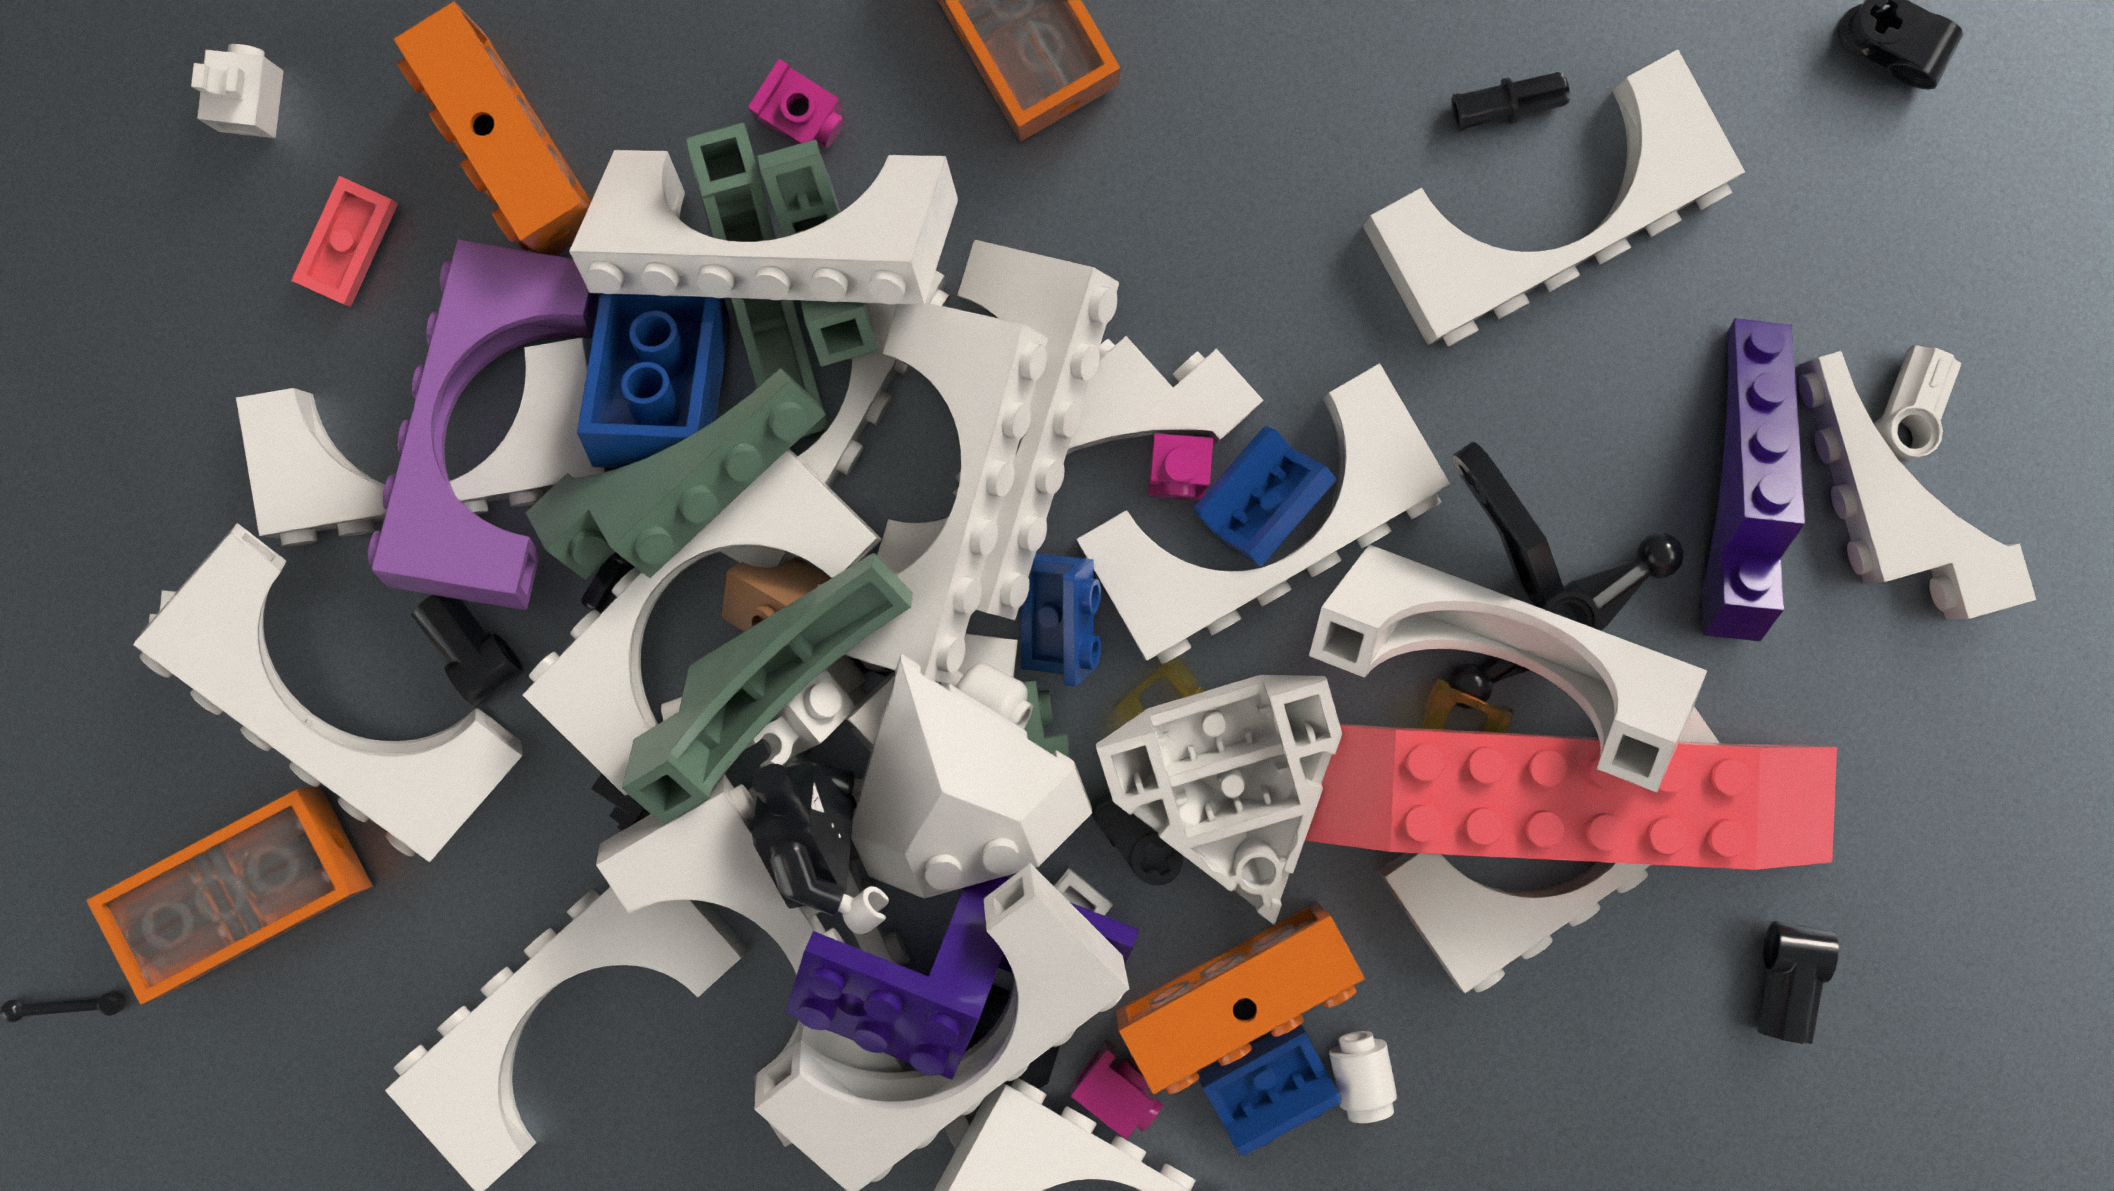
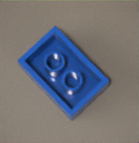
[577,293,730,468]

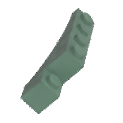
[685,122,829,440]
[525,368,826,580]
[622,553,913,825]

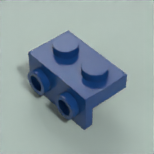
[1194,425,1337,567]
[1020,553,1101,687]
[1198,1024,1342,1156]

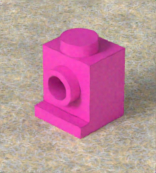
[748,59,844,148]
[1148,433,1213,501]
[1070,1039,1163,1140]

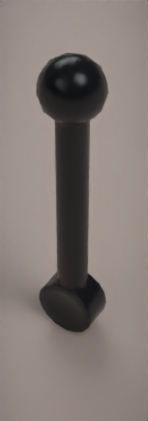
[0,991,125,1023]

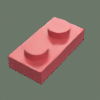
[291,176,398,308]

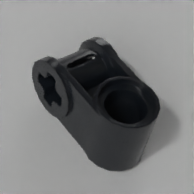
[1838,0,1963,90]
[1090,788,1183,885]

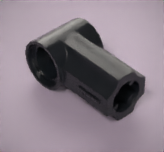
[411,595,524,707]
[1758,921,1839,1044]

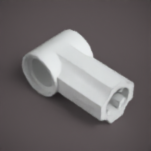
[1874,345,1962,464]

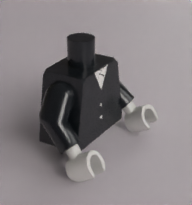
[752,760,889,934]

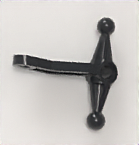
[1447,442,1684,709]

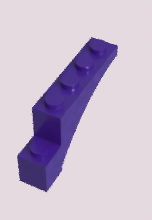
[1701,318,1805,642]

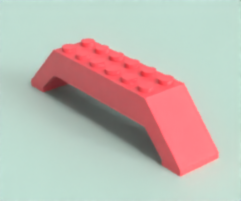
[1305,723,1837,870]

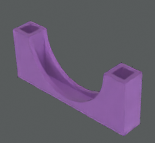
[368,239,600,611]

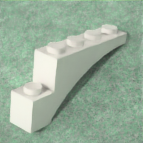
[953,336,1264,497]
[1799,351,2036,620]

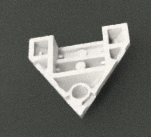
[851,654,1092,899]
[1096,675,1342,925]

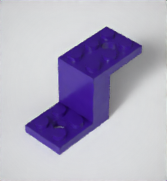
[785,876,1139,1080]

